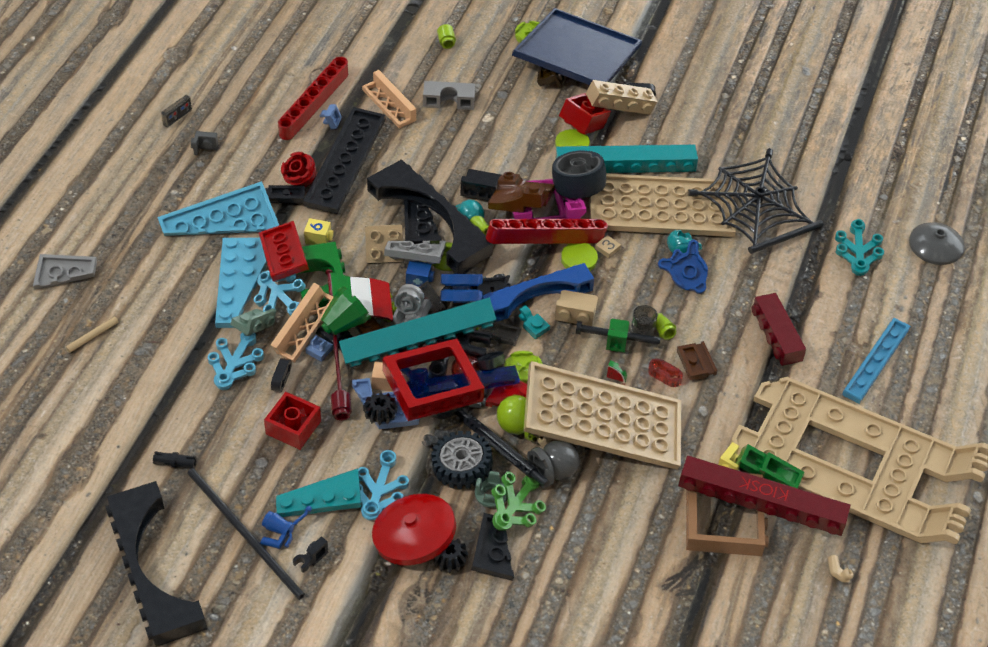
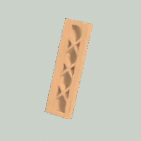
[362,70,416,129]
[271,283,333,363]

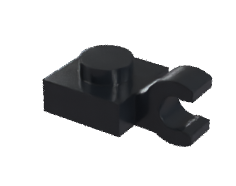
[293,536,329,573]

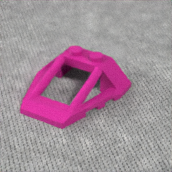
[512,179,586,219]

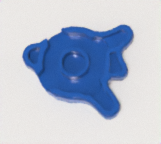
[658,240,708,294]

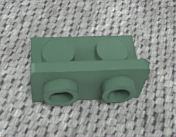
[230,308,276,336]

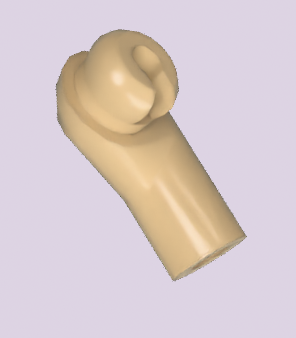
[828,555,853,583]

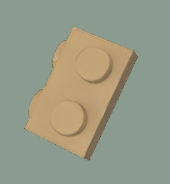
[555,290,598,326]

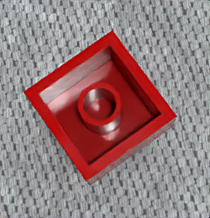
[559,93,611,135]
[264,391,321,450]

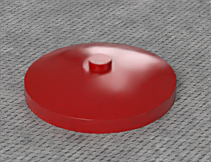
[372,494,456,565]

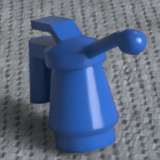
[260,506,312,549]

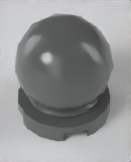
[527,440,580,488]

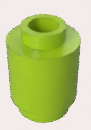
[437,24,456,49]

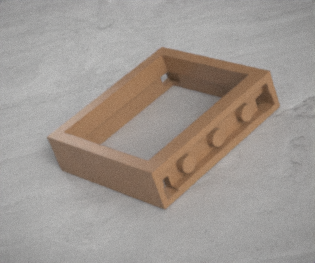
[686,474,769,556]

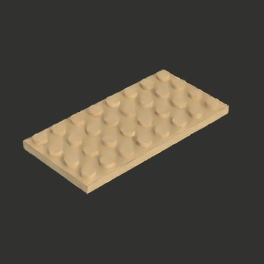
[590,174,736,237]
[523,361,681,470]

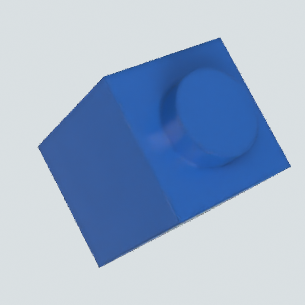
[406,261,435,289]

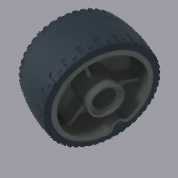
[552,150,606,199]

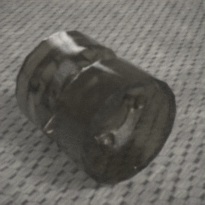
[630,305,658,336]

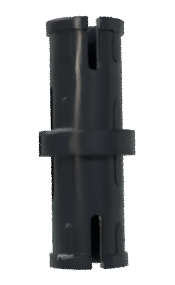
[153,451,197,469]

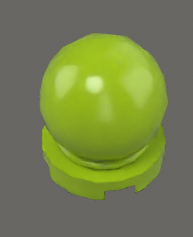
[496,395,536,442]

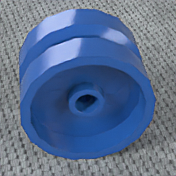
[441,274,483,303]

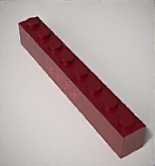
[678,455,851,536]

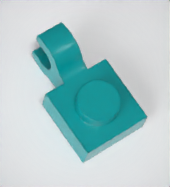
[519,305,550,339]

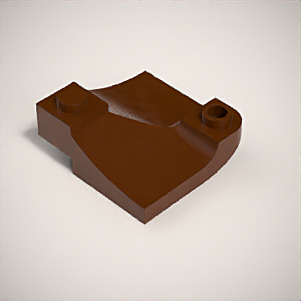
[488,172,555,213]

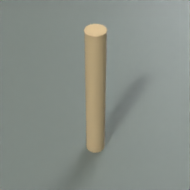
[66,316,119,353]

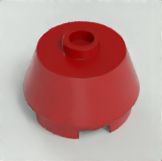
[281,152,317,187]

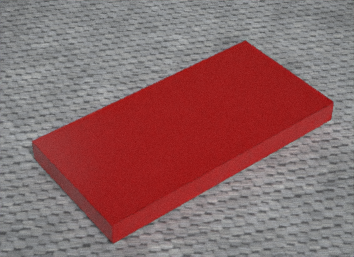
[259,221,309,282]

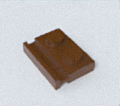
[677,341,718,381]

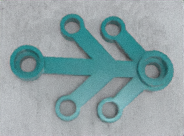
[835,219,884,276]

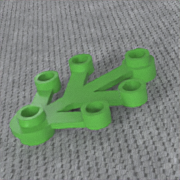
[491,472,546,530]

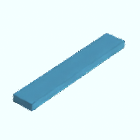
[842,318,911,404]

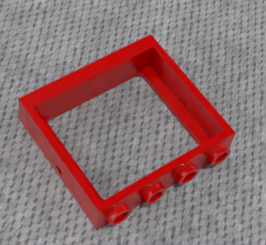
[382,338,485,421]

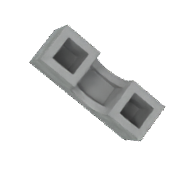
[423,81,475,110]

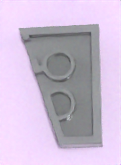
[384,241,446,264]
[33,254,97,290]

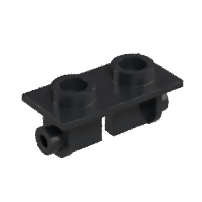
[471,274,511,295]

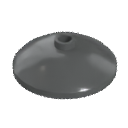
[909,222,964,265]

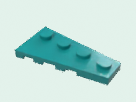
[276,468,361,517]

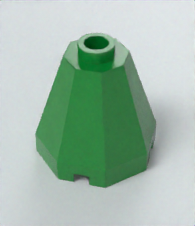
[321,286,371,335]

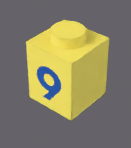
[304,218,333,245]

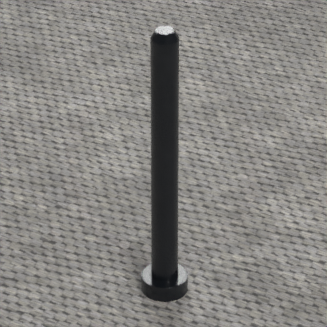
[575,321,661,345]

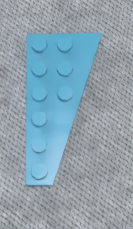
[215,238,267,328]

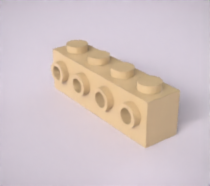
[586,80,657,115]

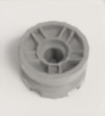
[394,284,424,314]

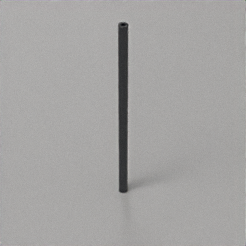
[187,468,305,600]

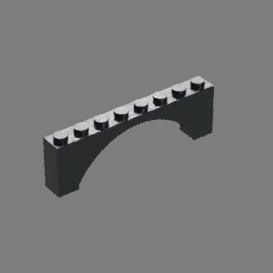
[367,159,493,274]
[105,481,207,647]

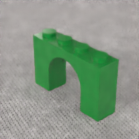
[297,242,345,315]

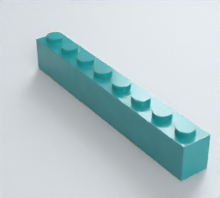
[555,144,698,173]
[339,297,496,368]

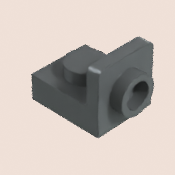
[191,131,219,155]

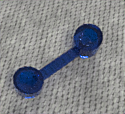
[399,350,429,387]

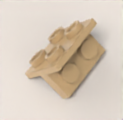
[365,225,403,263]

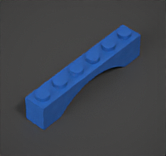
[483,263,594,322]

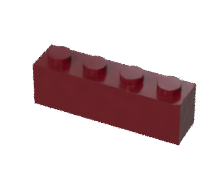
[751,293,806,366]

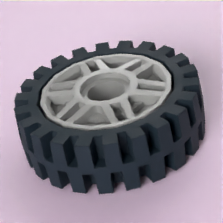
[431,431,493,489]

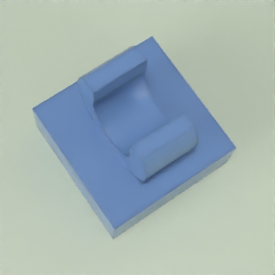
[320,104,342,129]
[305,335,333,362]

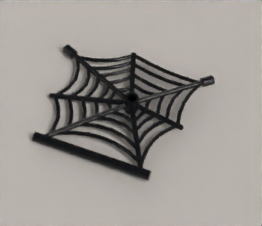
[688,148,823,254]

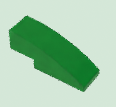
[736,444,805,488]

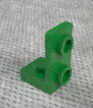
[606,318,630,353]

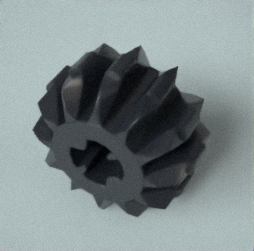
[363,391,398,426]
[433,538,468,574]

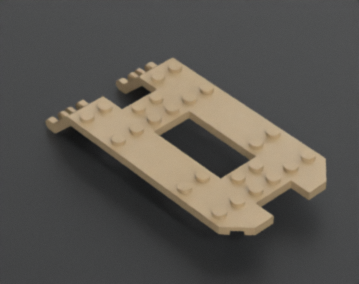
[731,377,988,544]

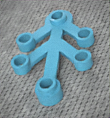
[254,270,306,316]
[208,333,264,390]
[358,450,409,520]

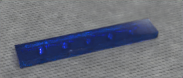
[407,365,520,399]

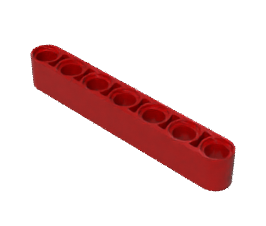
[278,57,349,140]
[485,219,608,244]

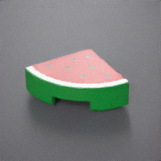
[607,360,627,382]

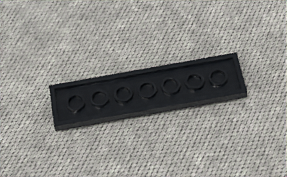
[303,107,386,214]

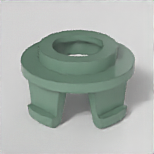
[475,471,507,508]

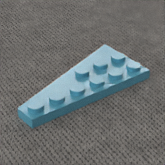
[157,181,279,236]

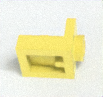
[718,442,739,470]

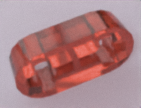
[648,358,683,387]

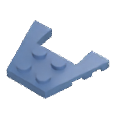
[352,371,429,429]

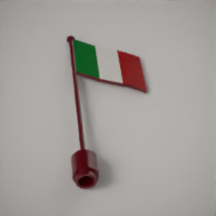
[325,269,393,421]

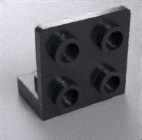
[460,169,501,201]

